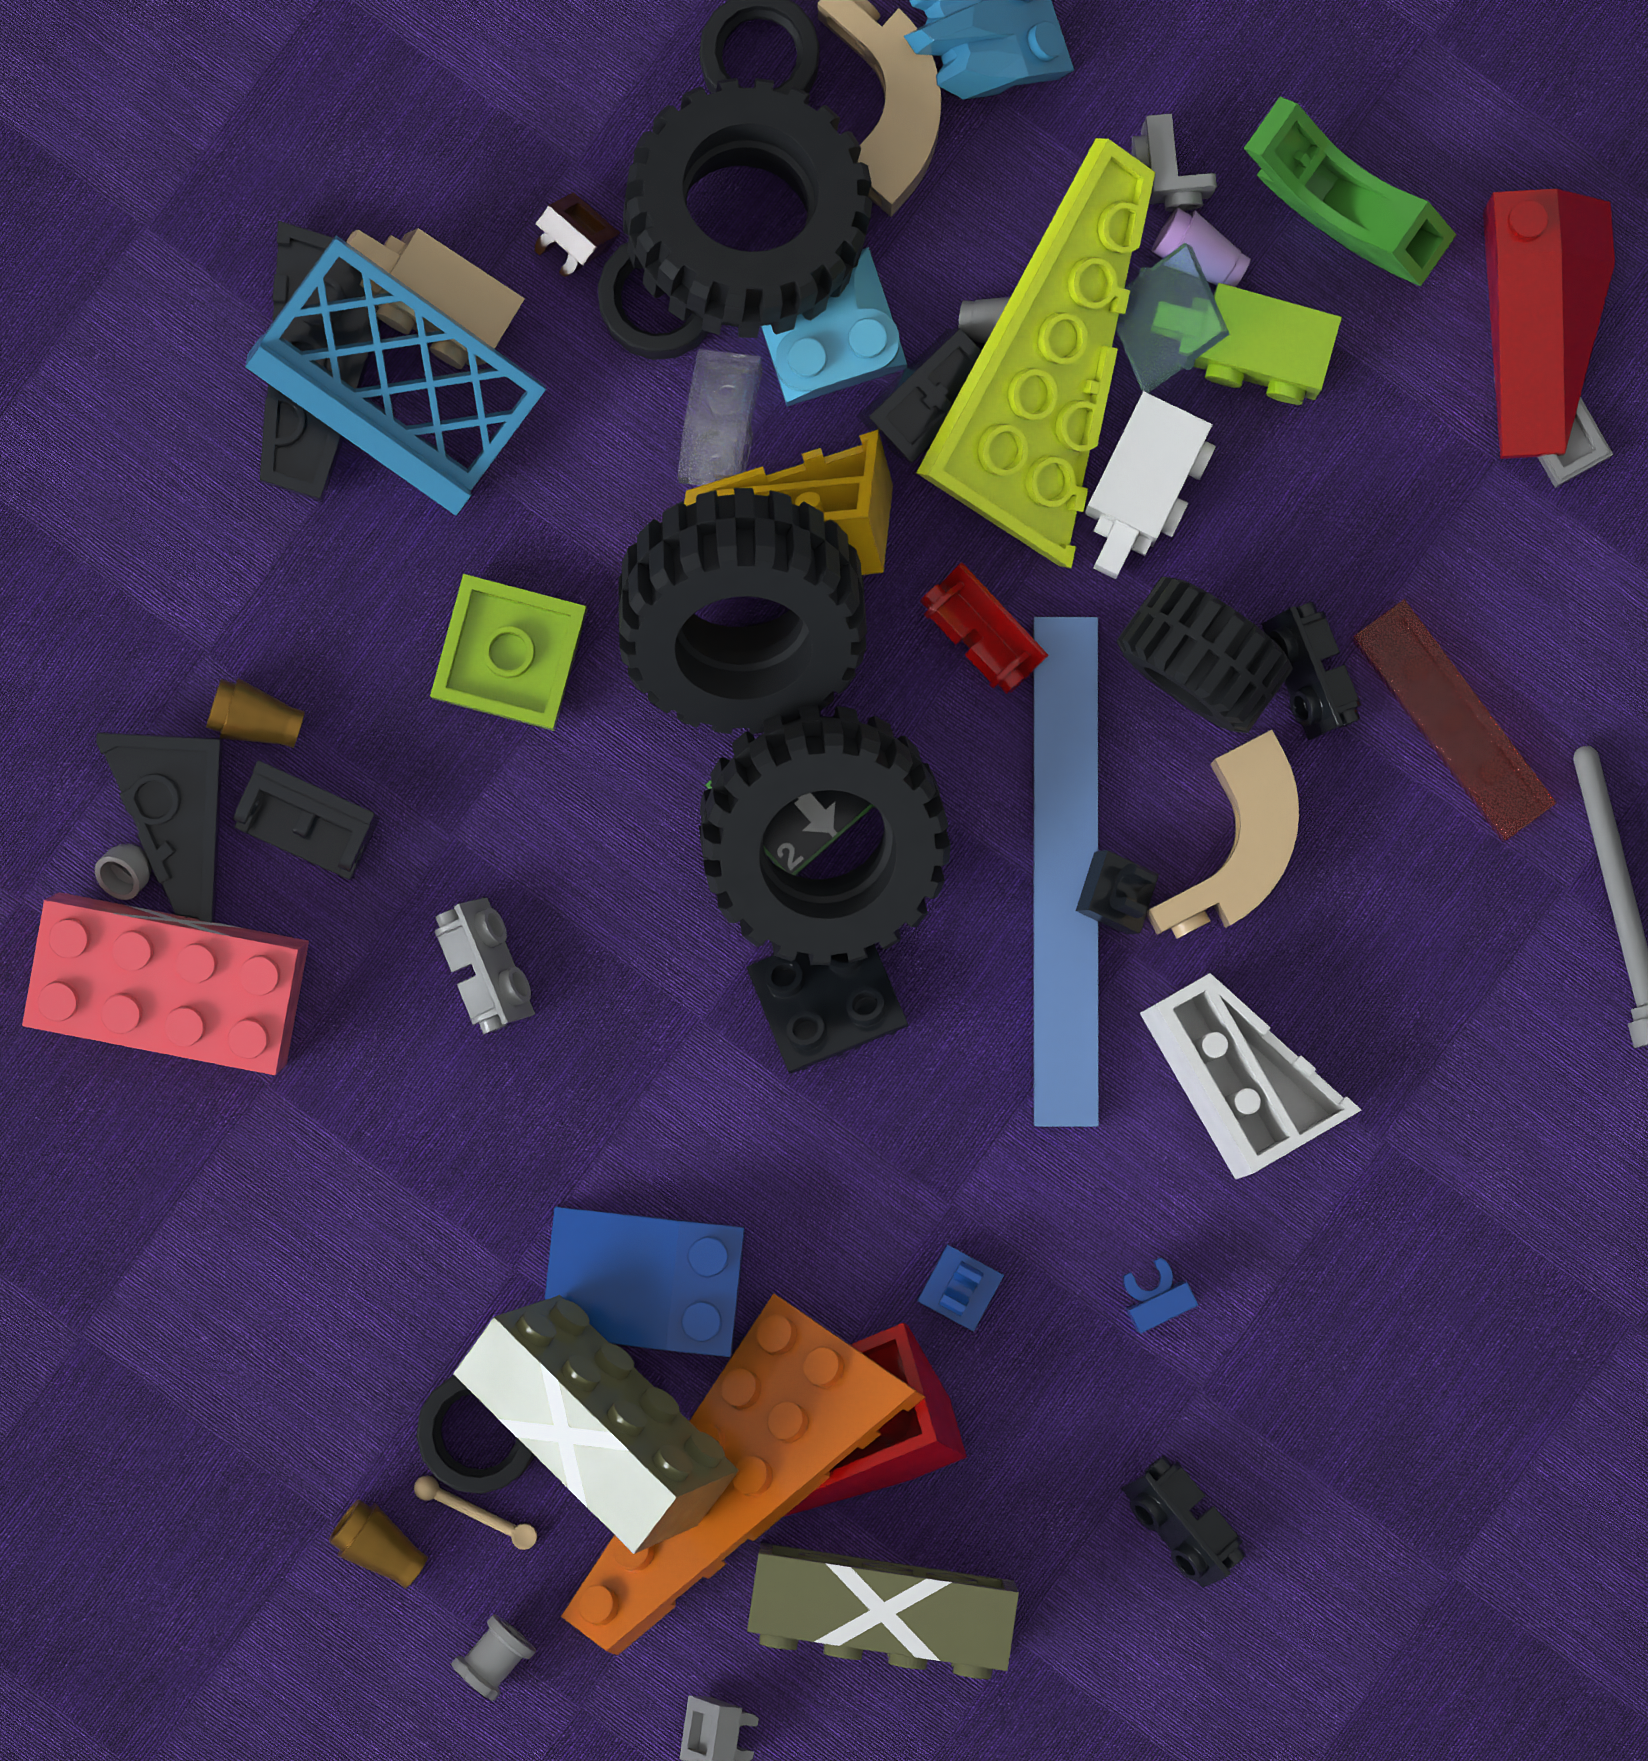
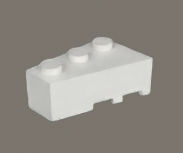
[1140,973,1361,1180]

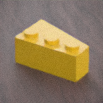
[684,430,893,575]

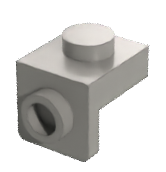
[1132,114,1217,212]

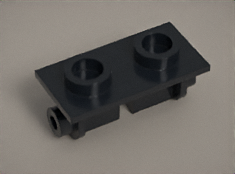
[1262,602,1362,741]
[1121,1455,1246,1588]

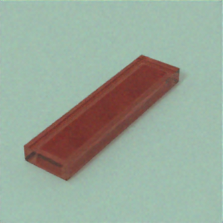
[1351,599,1557,842]

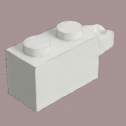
[1085,391,1216,579]

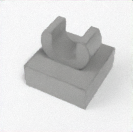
[679,1695,759,1761]

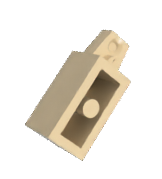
[346,228,525,369]

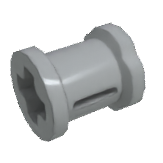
[451,1614,536,1701]

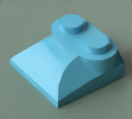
[761,247,907,407]

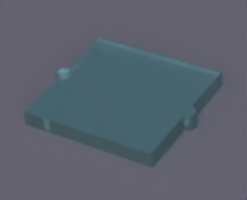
[1116,243,1230,393]

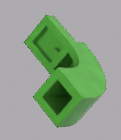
[1244,96,1457,286]

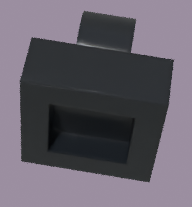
[1076,850,1159,935]

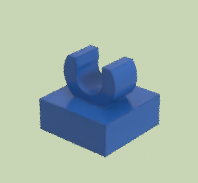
[917,1244,1004,1332]
[1123,1257,1198,1334]

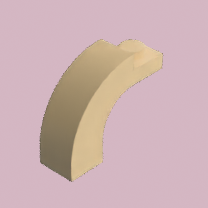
[818,0,941,217]
[1146,730,1299,939]

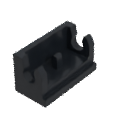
[857,328,981,463]
[233,760,381,881]

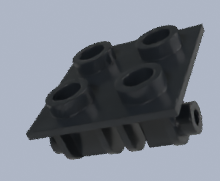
[746,944,908,1074]

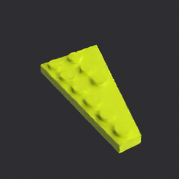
[916,138,1155,568]

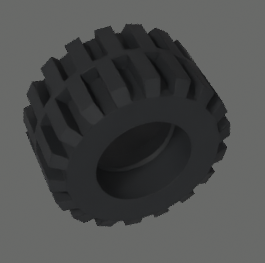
[1116,577,1293,733]

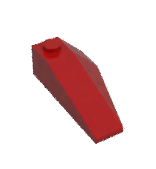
[1483,189,1615,459]
[783,1323,967,1517]

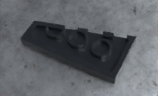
[260,221,382,502]

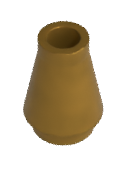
[206,678,305,748]
[329,1499,428,1588]

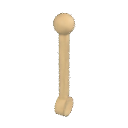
[414,1475,537,1550]

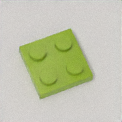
[430,574,588,731]

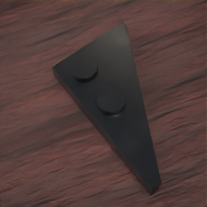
[96,732,223,923]

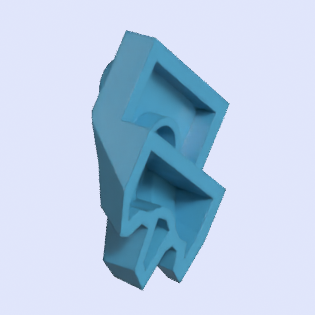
[904,0,1074,100]

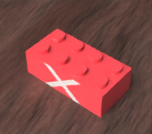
[22,892,309,1075]

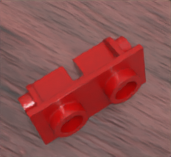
[920,562,1049,695]

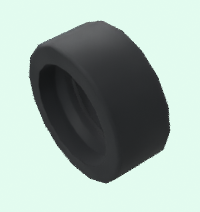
[699,0,820,95]
[598,242,709,360]
[416,1375,535,1494]

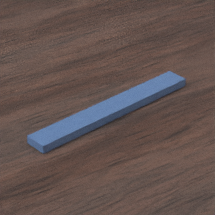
[1033,617,1098,1127]

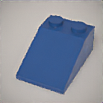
[545,1207,745,1357]

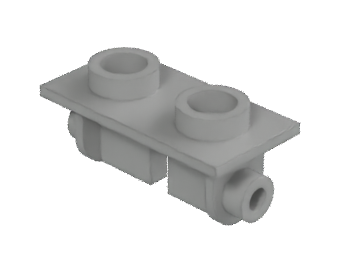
[434,897,535,1035]

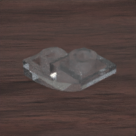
[678,349,763,486]

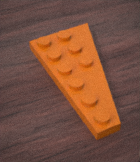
[561,1293,925,1656]

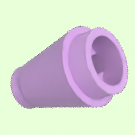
[1152,208,1251,287]

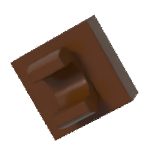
[534,192,620,277]

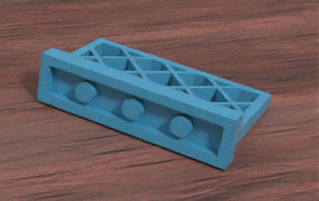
[245,235,546,516]

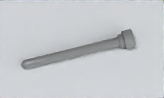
[1573,746,1648,1048]

